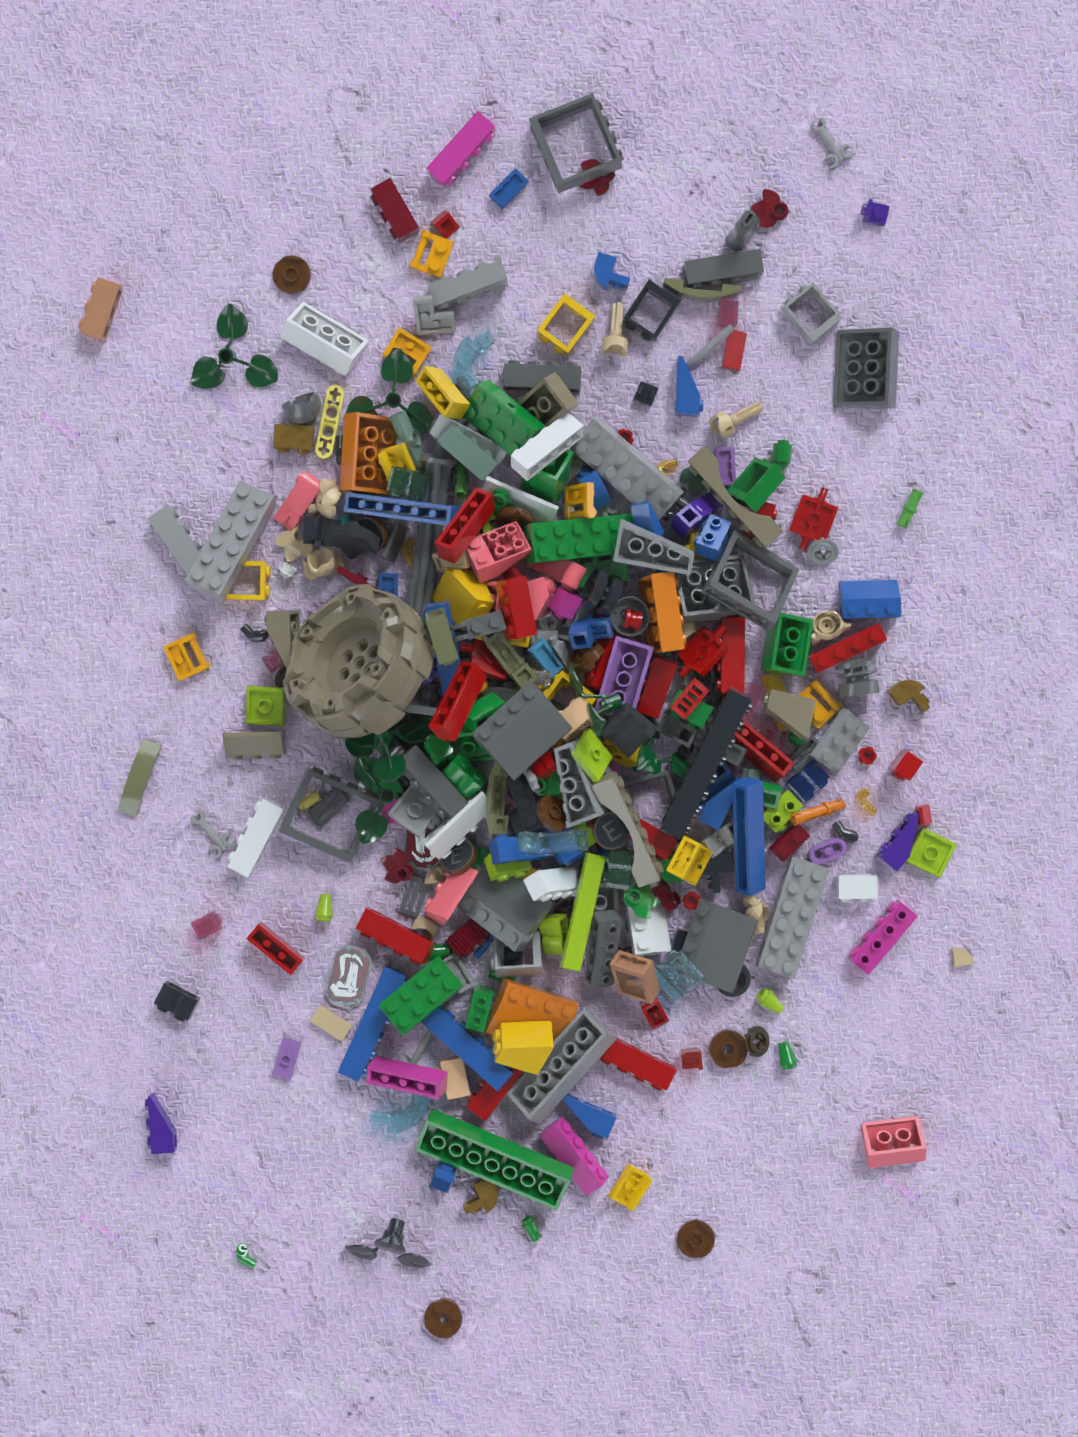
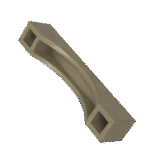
[688,446,783,548]
[592,771,664,887]

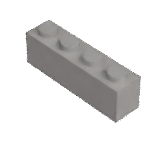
[147,505,202,575]

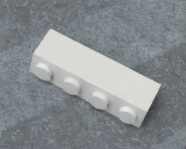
[511,412,584,481]
[227,798,286,878]
[523,866,581,902]

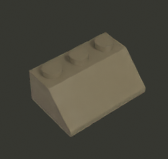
[222,731,286,760]

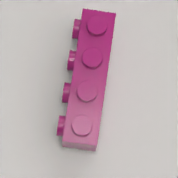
[426,111,496,188]
[848,900,918,975]
[367,1056,448,1100]
[539,1116,609,1196]

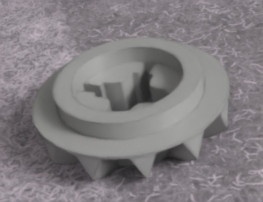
[808,537,839,565]

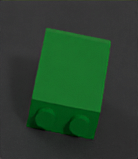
[521,450,574,506]

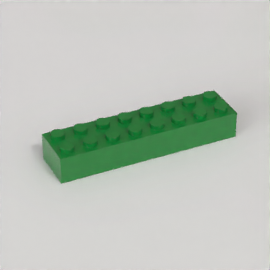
[415,1108,574,1210]

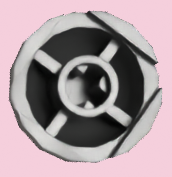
[282,392,322,426]

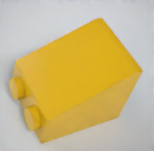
[432,567,494,630]
[492,1021,554,1075]

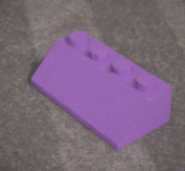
[595,636,654,716]

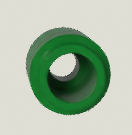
[771,440,792,468]

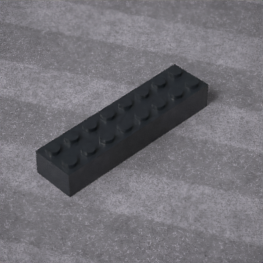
[660,686,753,839]

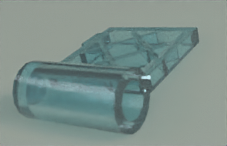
[654,950,706,1005]

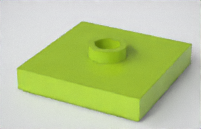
[246,685,285,726]
[571,728,612,783]
[906,827,957,878]

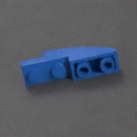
[631,501,670,573]

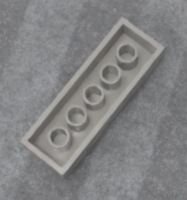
[570,416,684,520]
[185,481,277,603]
[755,856,829,979]
[507,1008,617,1124]

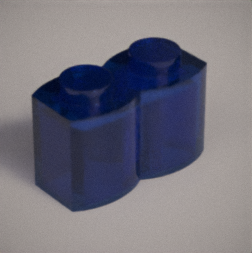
[784,760,830,802]

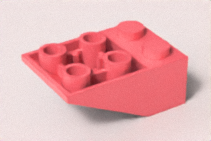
[466,521,532,584]

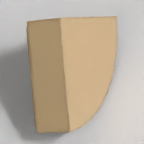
[424,864,445,884]
[951,947,974,967]

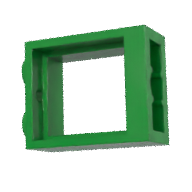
[727,457,786,512]
[465,984,494,1032]

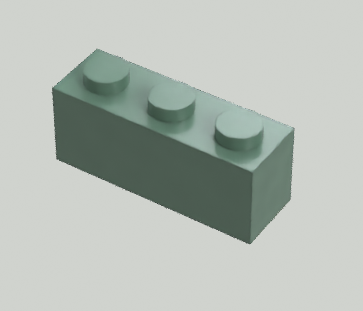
[436,423,498,481]

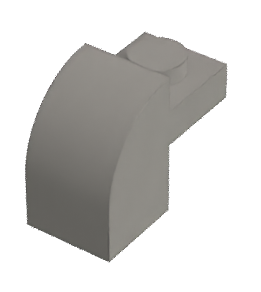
[700,818,734,858]

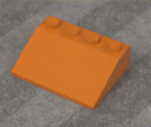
[339,412,401,496]
[638,572,686,655]
[485,977,579,1041]

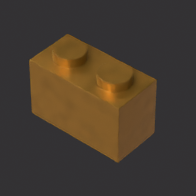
[273,424,315,454]

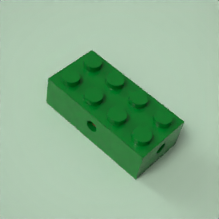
[463,380,546,456]
[378,955,463,1037]

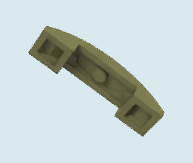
[663,278,741,302]
[481,631,538,689]
[118,739,162,817]
[486,762,510,835]

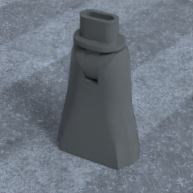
[725,210,758,251]

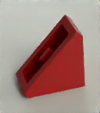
[639,996,669,1030]

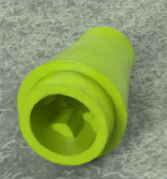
[314,894,334,922]
[756,988,784,1015]

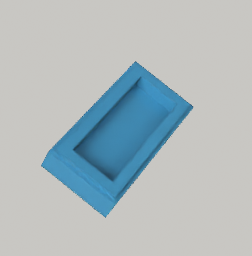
[527,637,565,680]

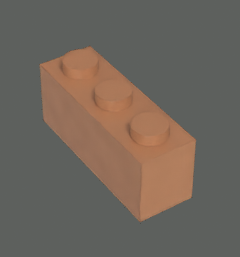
[78,277,124,343]

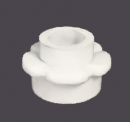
[278,562,297,579]

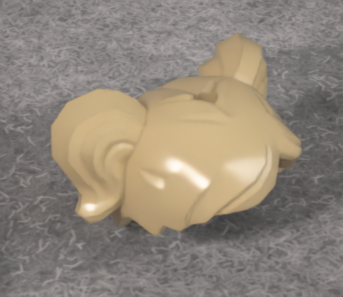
[307,478,341,518]
[302,548,347,580]
[810,610,851,646]
[743,895,770,939]

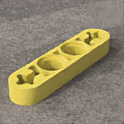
[315,385,345,460]

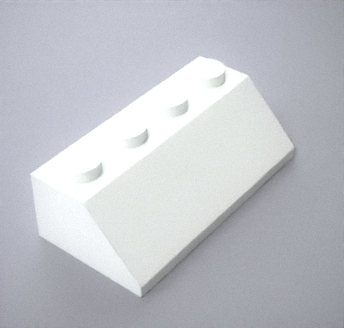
[280,302,369,376]
[482,476,559,523]
[422,790,486,860]
[621,877,671,956]

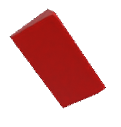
[721,330,747,371]

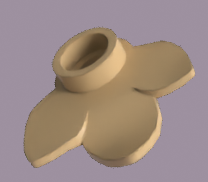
[275,526,313,562]

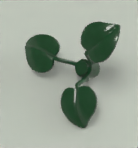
[190,303,278,389]
[343,348,432,434]
[569,663,622,741]
[632,713,690,779]
[345,716,432,782]
[354,757,410,844]

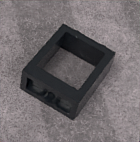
[623,280,681,342]

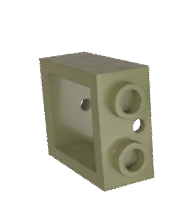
[425,607,458,666]

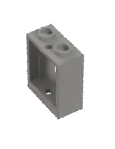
[782,282,843,345]
[490,931,542,977]

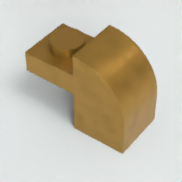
[886,680,931,712]
[463,1178,498,1214]

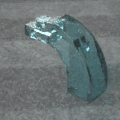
[453,330,494,399]
[518,829,588,855]
[369,1094,432,1132]

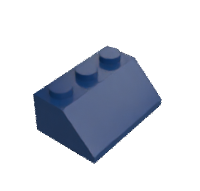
[839,580,901,620]

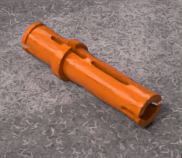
[790,798,846,826]

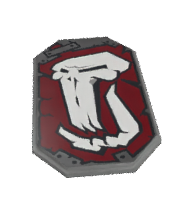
[404,814,444,870]
[325,944,373,1010]

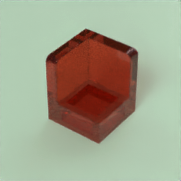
[680,1047,703,1070]

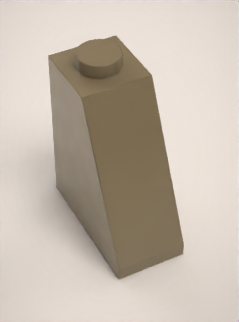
[762,689,816,740]

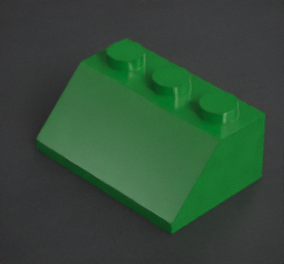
[760,612,813,677]
[447,725,494,762]

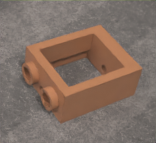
[610,950,660,1004]

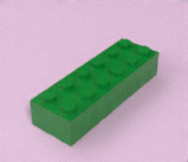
[524,514,634,565]

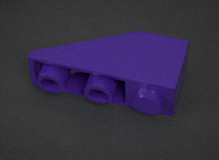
[671,492,723,538]
[877,812,919,871]
[145,1093,178,1154]

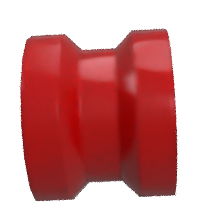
[622,609,642,631]

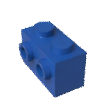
[693,514,732,562]

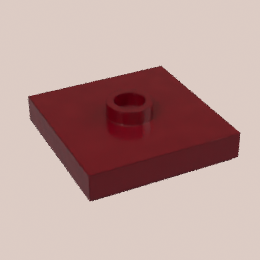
[336,565,377,589]

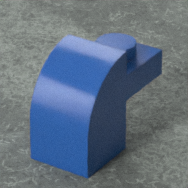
[594,252,630,291]
[576,466,612,510]
[568,615,614,650]
[429,1160,457,1193]

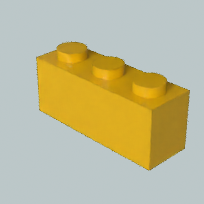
[415,366,470,420]

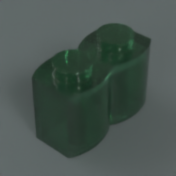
[386,466,430,501]
[603,849,634,890]

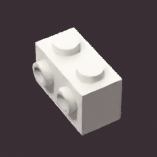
[836,874,878,902]

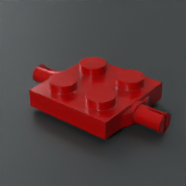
[788,487,839,551]
[677,624,729,678]
[459,638,512,681]

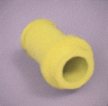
[299,789,322,811]

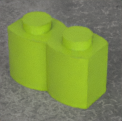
[539,914,569,955]

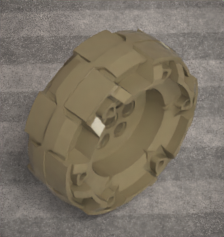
[283,584,434,741]

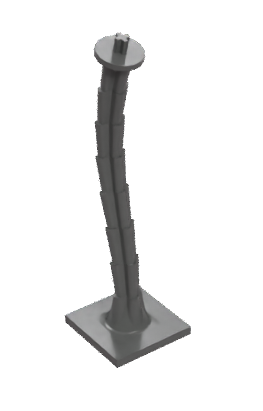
[404,443,459,716]

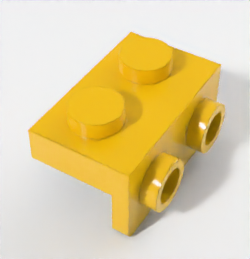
[378,442,419,489]
[608,1163,653,1212]

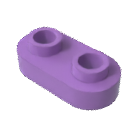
[809,838,847,864]

